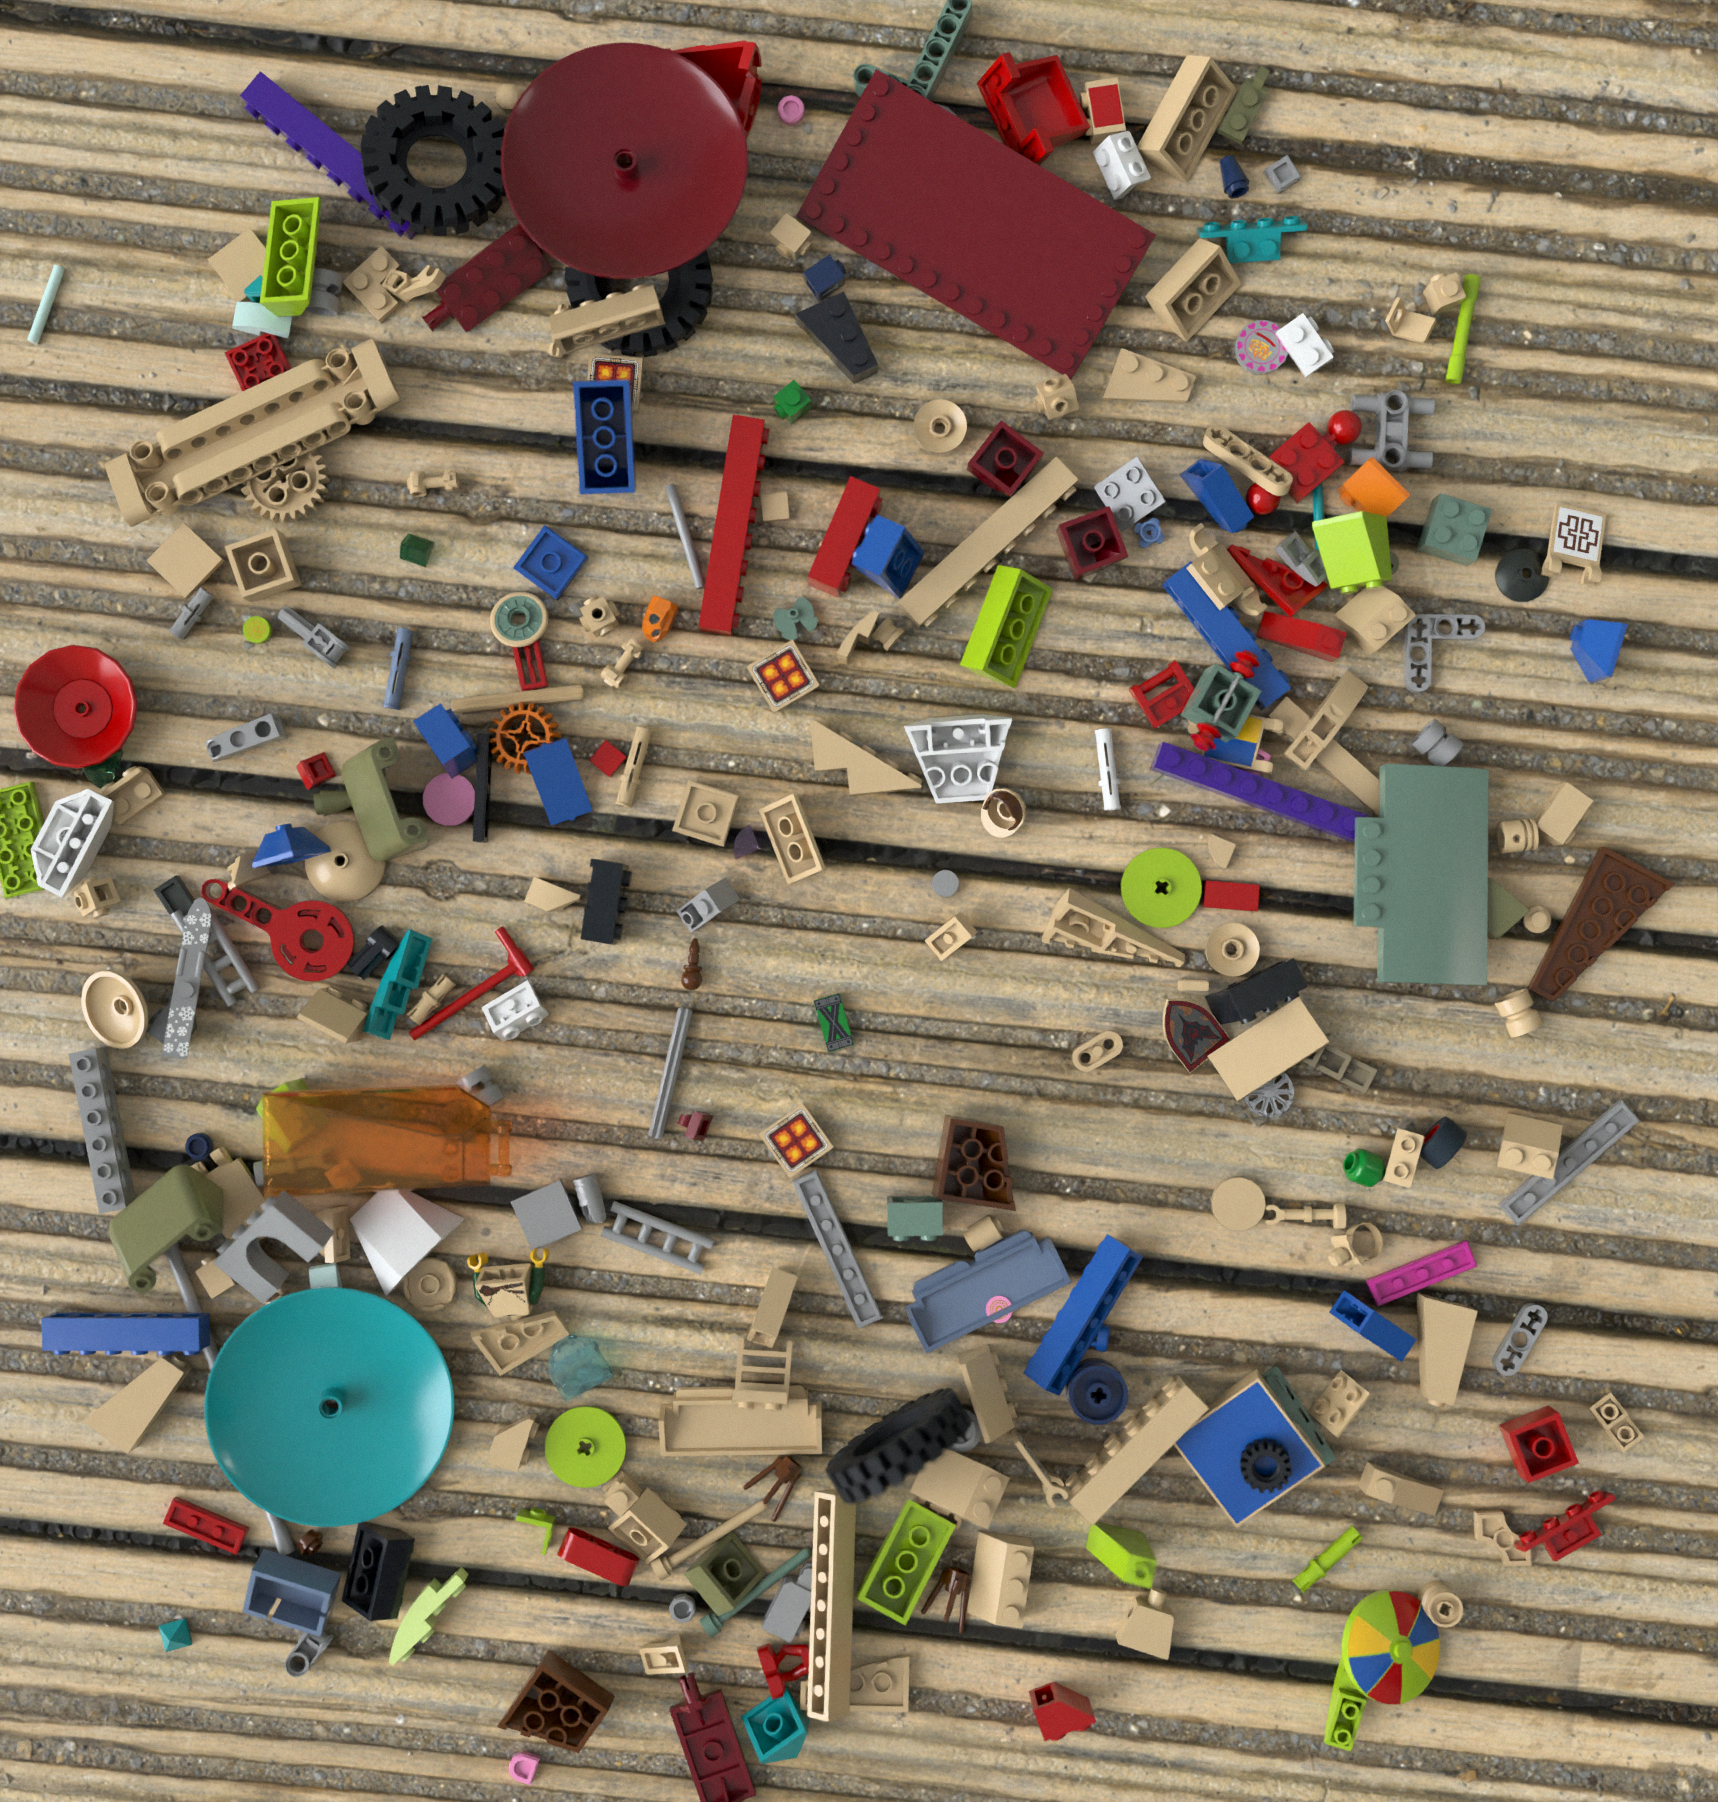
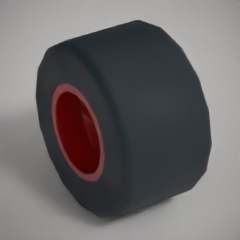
[1420,1117,1467,1169]

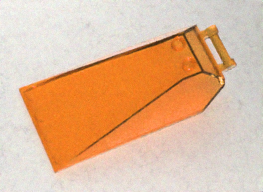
[262,1085,512,1198]

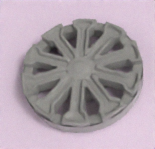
[1244,1072,1295,1117]

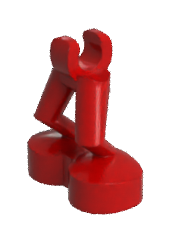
[757,1643,809,1700]

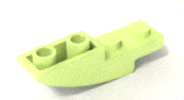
[389,1567,469,1666]

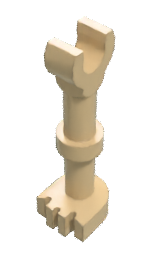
[1265,1203,1346,1229]

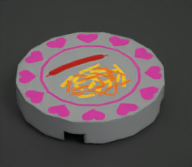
[1234,320,1288,375]

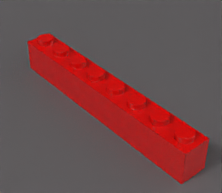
[698,414,770,636]

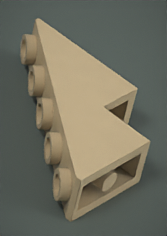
[810,717,923,796]

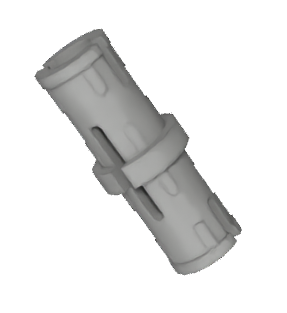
[169,587,215,640]

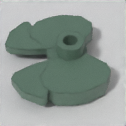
[773,597,818,641]

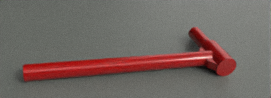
[409,926,535,1040]

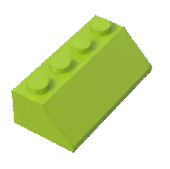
[260,197,322,317]
[960,565,1053,688]

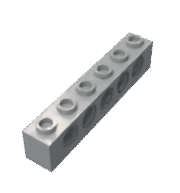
[69,1047,136,1214]

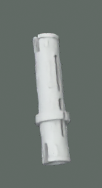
[1095,728,1121,811]

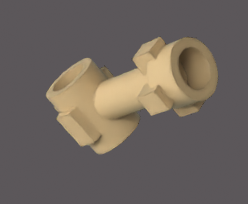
[407,470,459,497]
[601,639,643,689]

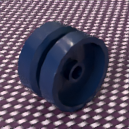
[1065,1358,1128,1425]

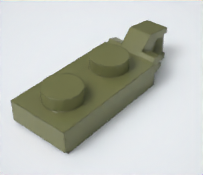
[1218,66,1270,144]

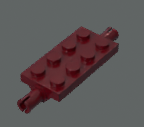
[422,223,552,333]
[669,1672,756,1802]

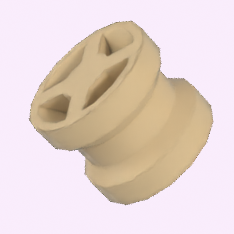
[871,617,905,651]

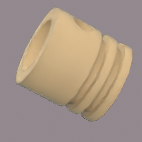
[1496,818,1539,853]

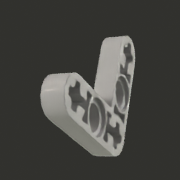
[1404,614,1485,693]

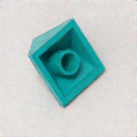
[741,1686,809,1764]

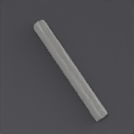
[648,1007,692,1139]

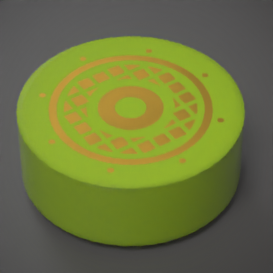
[243,616,272,644]

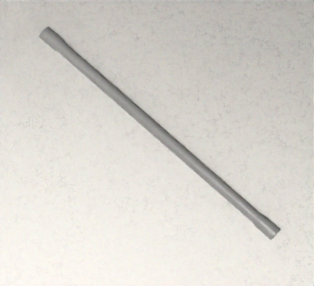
[165,1241,296,1556]

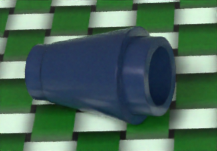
[1219,155,1250,199]

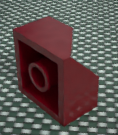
[967,420,1044,497]
[1056,506,1129,581]

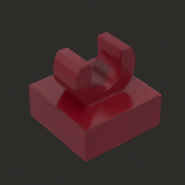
[678,1111,713,1141]

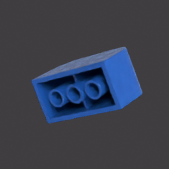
[573,379,636,494]

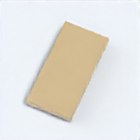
[1208,997,1330,1102]

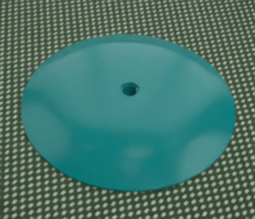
[204,1287,454,1527]

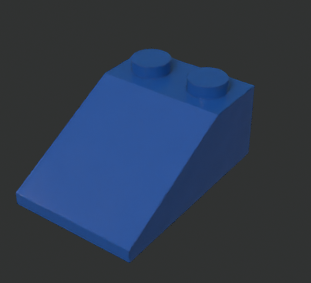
[852,515,925,599]

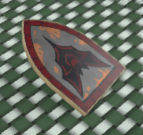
[1163,998,1231,1073]

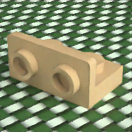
[100,766,166,826]
[1384,1128,1425,1188]

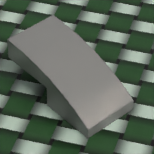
[1274,531,1327,586]

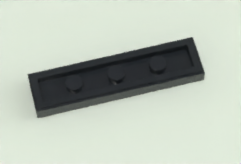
[473,733,493,843]

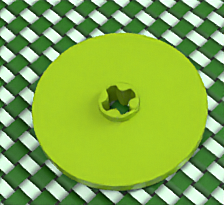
[1121,848,1202,928]
[545,1406,626,1488]

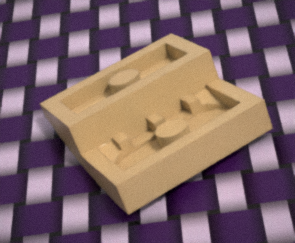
[837,610,880,664]

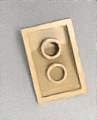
[909,1449,1010,1529]

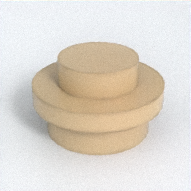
[1523,906,1551,933]

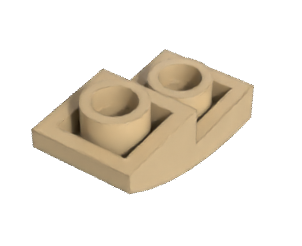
[1588,1392,1644,1453]

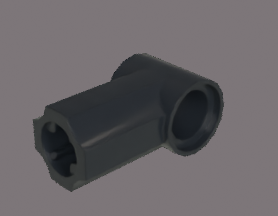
[347,925,400,980]

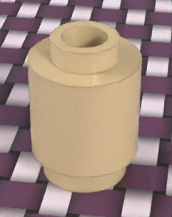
[963,1214,1005,1252]

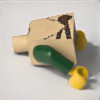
[467,1247,550,1321]

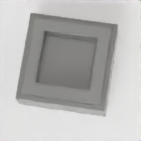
[1263,155,1302,194]

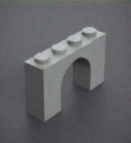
[213,1190,334,1304]

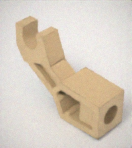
[381,265,447,303]

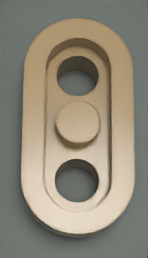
[1072,1031,1123,1072]

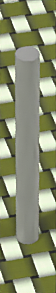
[665,484,705,589]

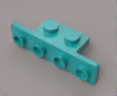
[1197,216,1308,263]

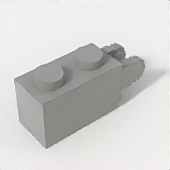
[762,1561,812,1643]

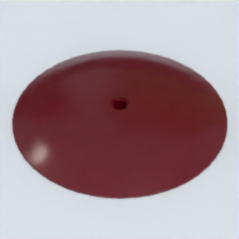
[501,43,748,279]

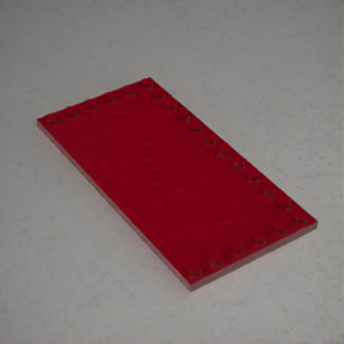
[796,69,1156,380]

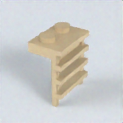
[732,1338,793,1411]

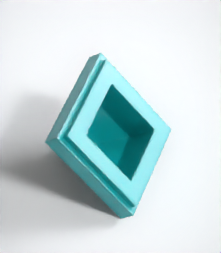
[159,1618,193,1652]

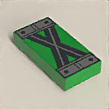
[813,993,854,1052]

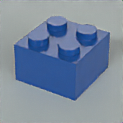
[413,703,477,779]

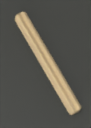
[451,685,585,714]

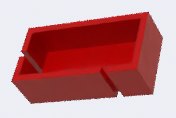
[808,476,883,598]

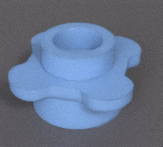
[1134,518,1165,548]

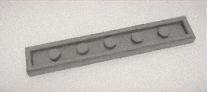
[1498,1100,1640,1226]
[792,1169,883,1329]

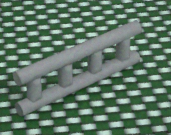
[170,896,260,1007]
[601,1201,715,1274]

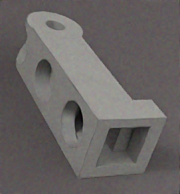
[205,713,288,762]

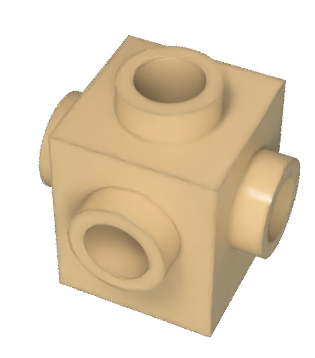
[1034,374,1079,420]
[579,596,620,637]
[73,877,121,918]

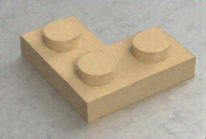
[342,246,402,324]

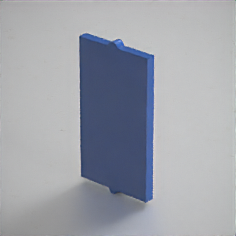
[524,737,593,826]

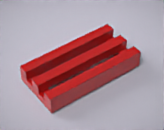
[512,639,549,691]

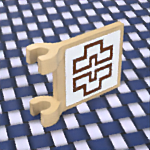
[1541,503,1606,586]
[1011,1429,1068,1508]

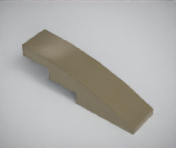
[1301,1044,1378,1095]

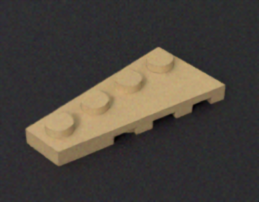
[800,1654,909,1712]

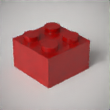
[1499,1405,1579,1483]

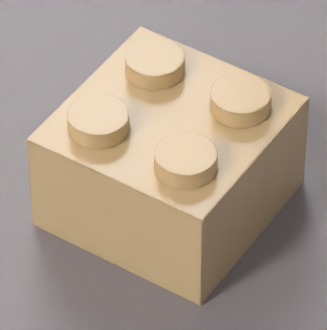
[224,529,302,603]

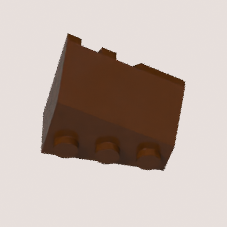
[932,1115,1016,1211]
[497,1650,615,1753]

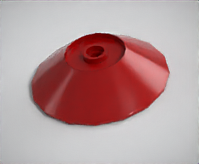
[13,645,138,769]

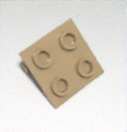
[1309,1370,1371,1438]

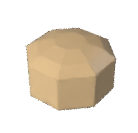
[496,84,522,113]

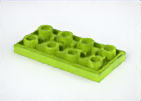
[0,781,45,899]

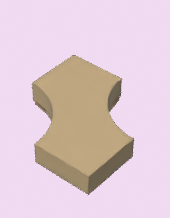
[1474,1510,1532,1566]

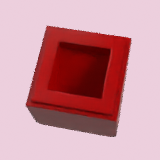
[296,752,336,790]

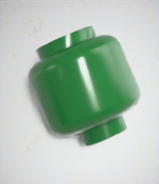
[1343,1149,1386,1187]

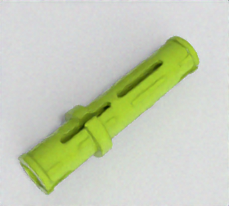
[1292,1525,1364,1593]

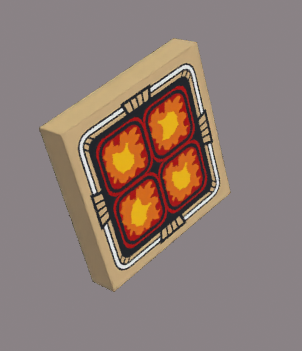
[587,353,644,413]
[747,639,820,714]
[759,1103,834,1178]

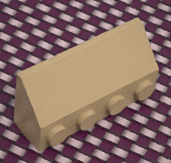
[1137,55,1237,183]
[548,284,665,355]

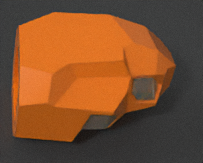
[642,595,679,643]

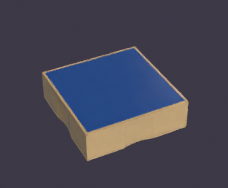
[1173,1369,1325,1528]

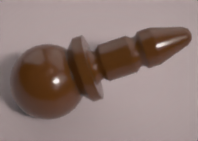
[681,938,702,990]

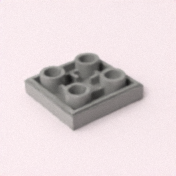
[511,1179,583,1250]

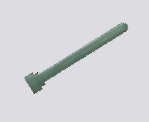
[700,1548,812,1638]

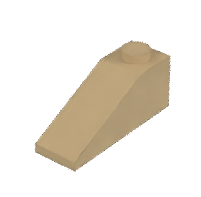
[1358,1461,1444,1516]

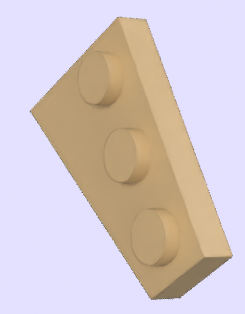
[1102,348,1196,403]
[471,1310,570,1376]

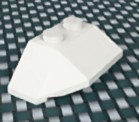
[31,789,114,898]

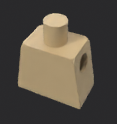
[1115,1587,1174,1660]

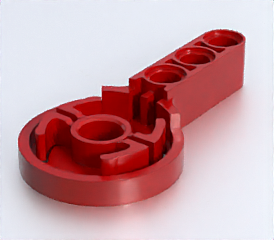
[201,878,355,981]

